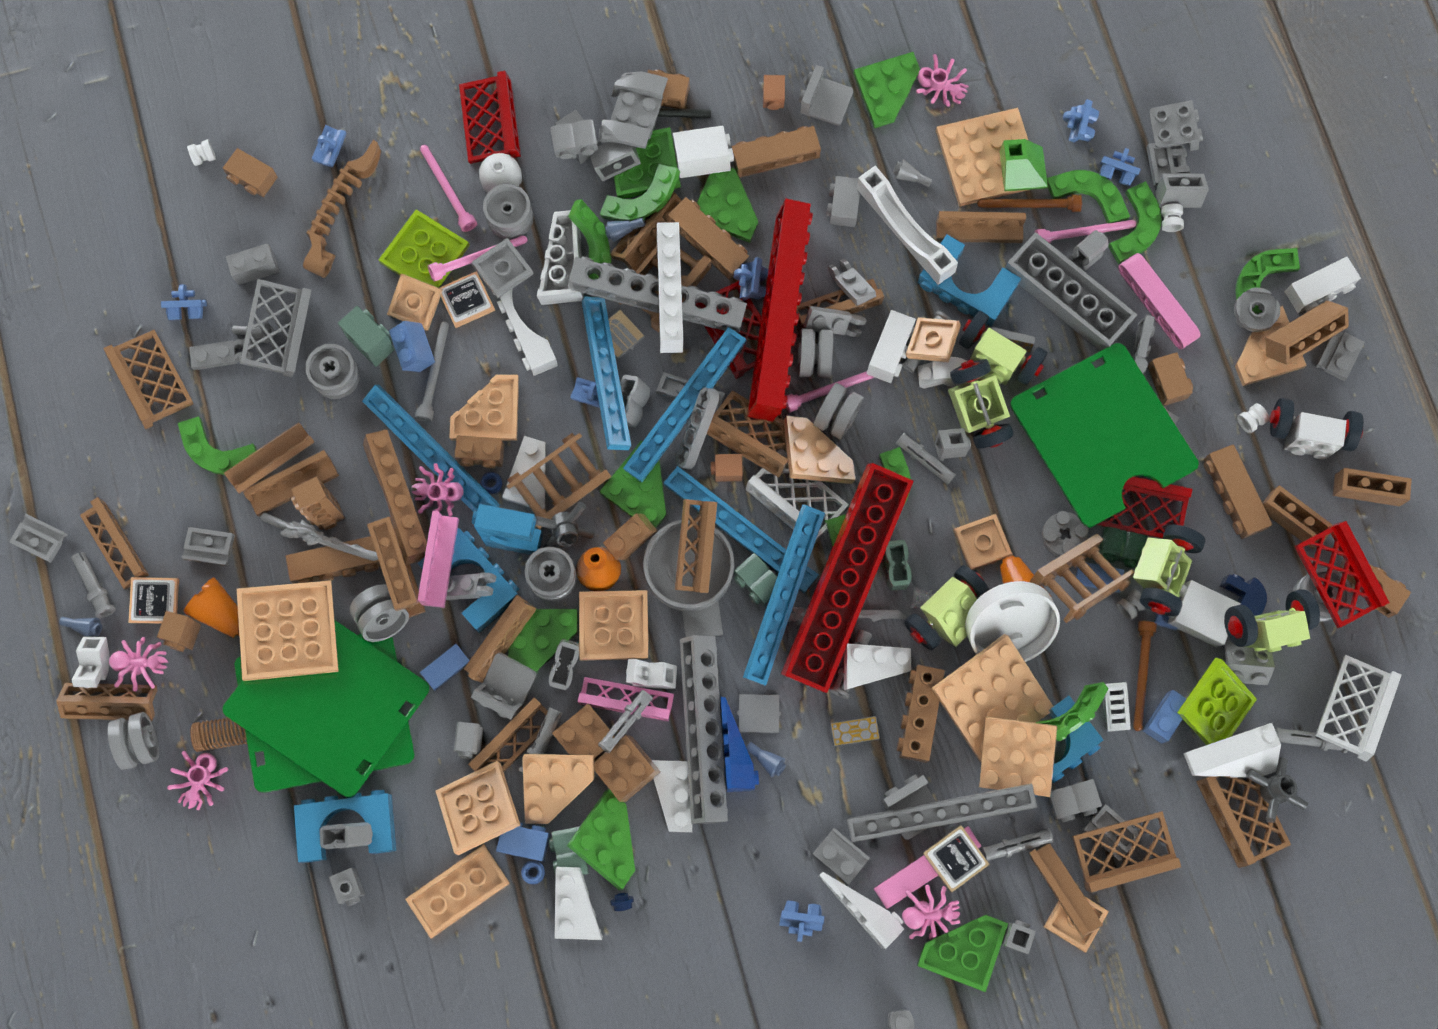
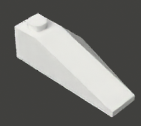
[1183,723,1281,778]
[819,872,904,949]

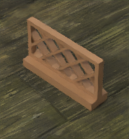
[103,330,193,429]
[707,390,789,478]
[1196,776,1291,868]
[1072,811,1181,892]

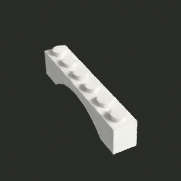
[857,166,958,285]
[657,222,683,353]
[492,288,558,376]

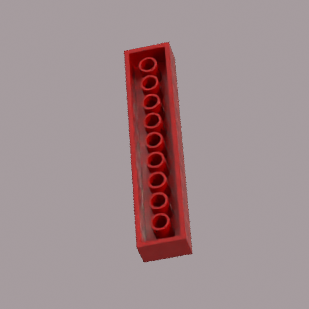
[747,198,813,422]
[781,463,914,693]

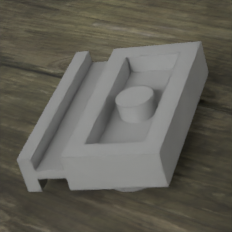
[1315,332,1365,381]
[9,514,68,563]
[181,527,235,567]
[1082,804,1139,861]
[812,828,870,885]

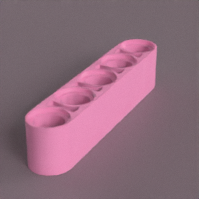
[1118,253,1201,349]
[874,826,981,909]

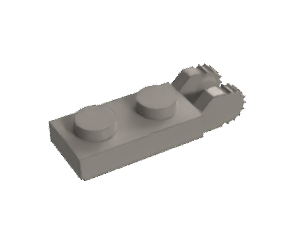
[828,259,876,306]
[803,306,866,337]
[1131,315,1156,374]
[189,339,253,370]
[446,573,497,600]

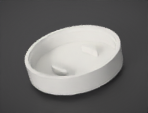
[965,581,1060,662]

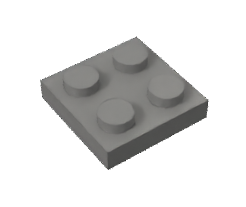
[472,238,533,299]

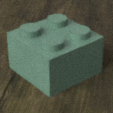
[338,306,395,367]

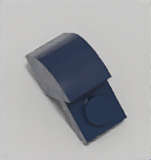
[1220,574,1267,616]

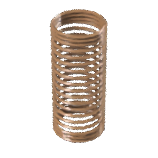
[190,718,247,752]

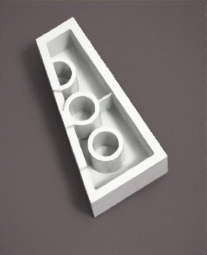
[537,210,584,305]

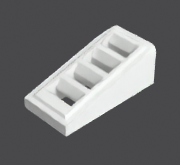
[1103,682,1131,732]

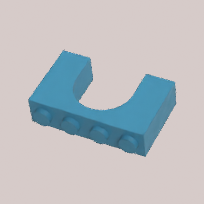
[917,234,1021,327]
[472,504,543,555]
[417,528,519,633]
[1035,696,1104,797]
[294,790,397,863]

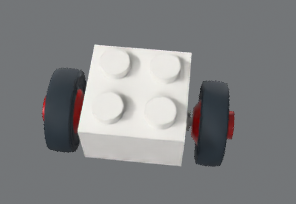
[1270,398,1364,459]

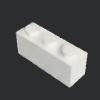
[1284,257,1361,313]
[866,310,916,383]

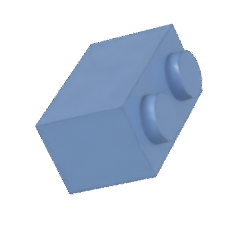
[389,321,435,372]
[1142,690,1186,744]
[496,822,551,862]

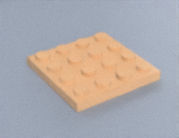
[936,108,1028,207]
[237,581,338,681]
[932,634,1054,763]

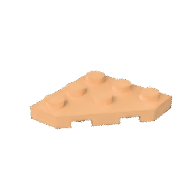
[1235,306,1307,386]
[450,375,519,441]
[783,416,855,484]
[523,754,594,824]

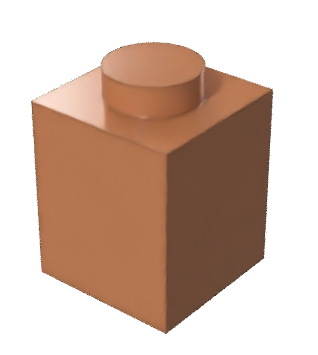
[763,75,785,110]
[711,454,743,482]

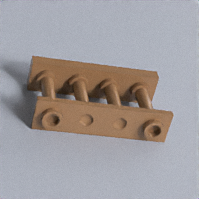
[618,247,712,332]
[506,433,611,529]
[367,517,426,618]
[1030,534,1135,623]

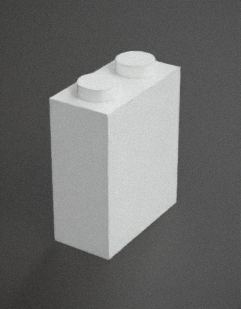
[673,126,734,178]
[1168,580,1241,647]

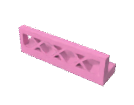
[418,511,459,608]
[578,677,674,722]

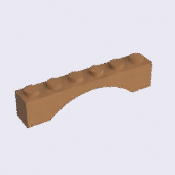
[363,429,427,565]

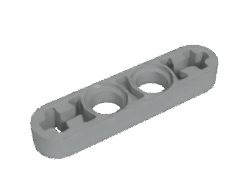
[676,387,719,469]

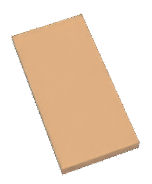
[405,844,510,939]

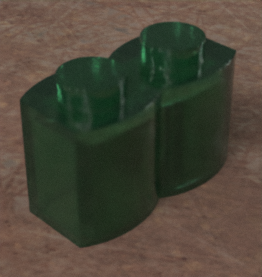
[1099,527,1150,568]

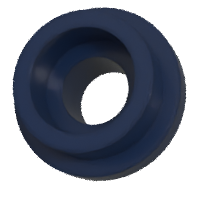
[480,472,503,494]
[610,893,634,911]

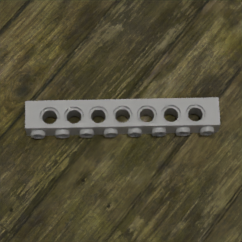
[568,257,747,334]
[680,635,728,824]

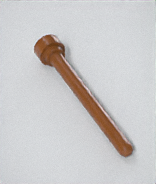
[977,195,1082,212]
[1133,621,1157,731]

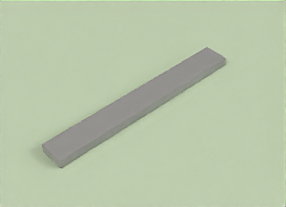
[847,783,1037,843]

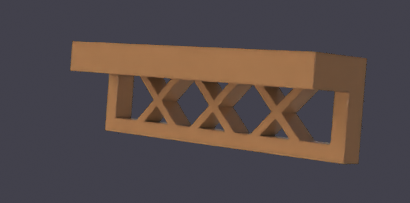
[610,193,682,272]
[936,211,1026,243]
[796,279,884,330]
[224,422,314,494]
[243,450,339,516]
[80,497,149,590]
[675,499,717,593]
[464,595,537,683]
[56,683,158,721]
[468,697,548,772]
[1029,843,1103,938]

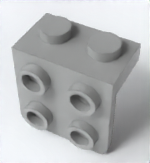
[799,65,853,126]
[1149,100,1203,151]
[1224,637,1275,685]
[471,652,537,720]
[881,774,936,840]

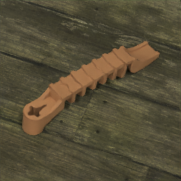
[303,140,381,278]

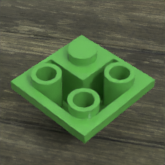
[1000,139,1048,191]

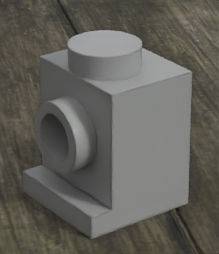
[934,428,971,461]

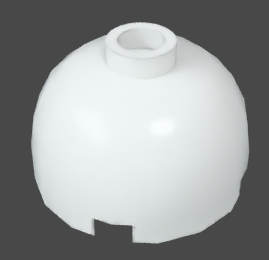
[479,153,522,192]

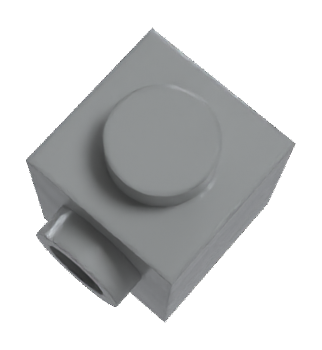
[329,868,365,907]
[1001,920,1036,954]

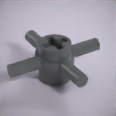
[535,502,595,548]
[1246,757,1308,823]

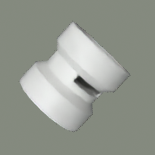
[187,139,216,166]
[1161,204,1184,232]
[1237,403,1270,434]

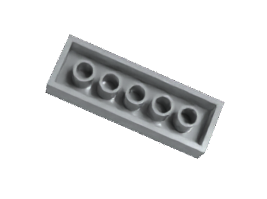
[1005,232,1137,351]

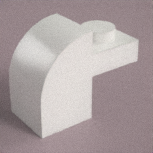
[918,357,966,389]
[72,637,110,688]
[626,659,677,689]

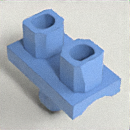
[1063,99,1099,143]
[312,125,347,167]
[1100,148,1141,186]
[734,257,769,301]
[161,284,207,320]
[570,377,600,408]
[779,901,824,942]

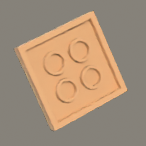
[579,590,649,661]
[979,717,1058,797]
[436,761,520,855]

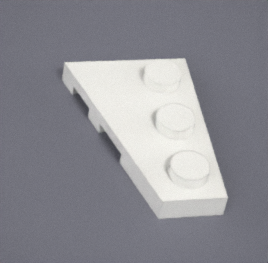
[502,436,546,509]
[844,644,911,690]
[652,760,692,832]
[555,867,603,940]

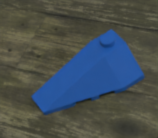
[721,697,759,792]

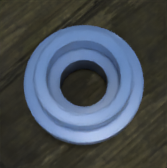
[521,860,545,884]

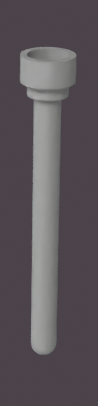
[415,321,449,422]

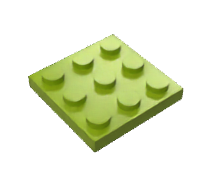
[379,209,470,288]
[1177,658,1257,745]

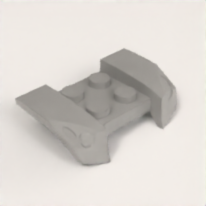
[598,71,668,149]

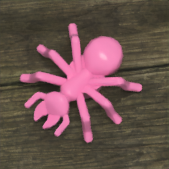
[916,54,969,107]
[411,463,464,517]
[109,637,168,692]
[167,751,229,810]
[902,885,960,940]

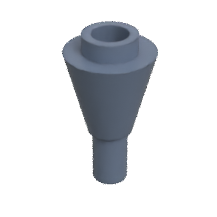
[605,217,645,242]
[59,617,102,637]
[746,742,786,777]

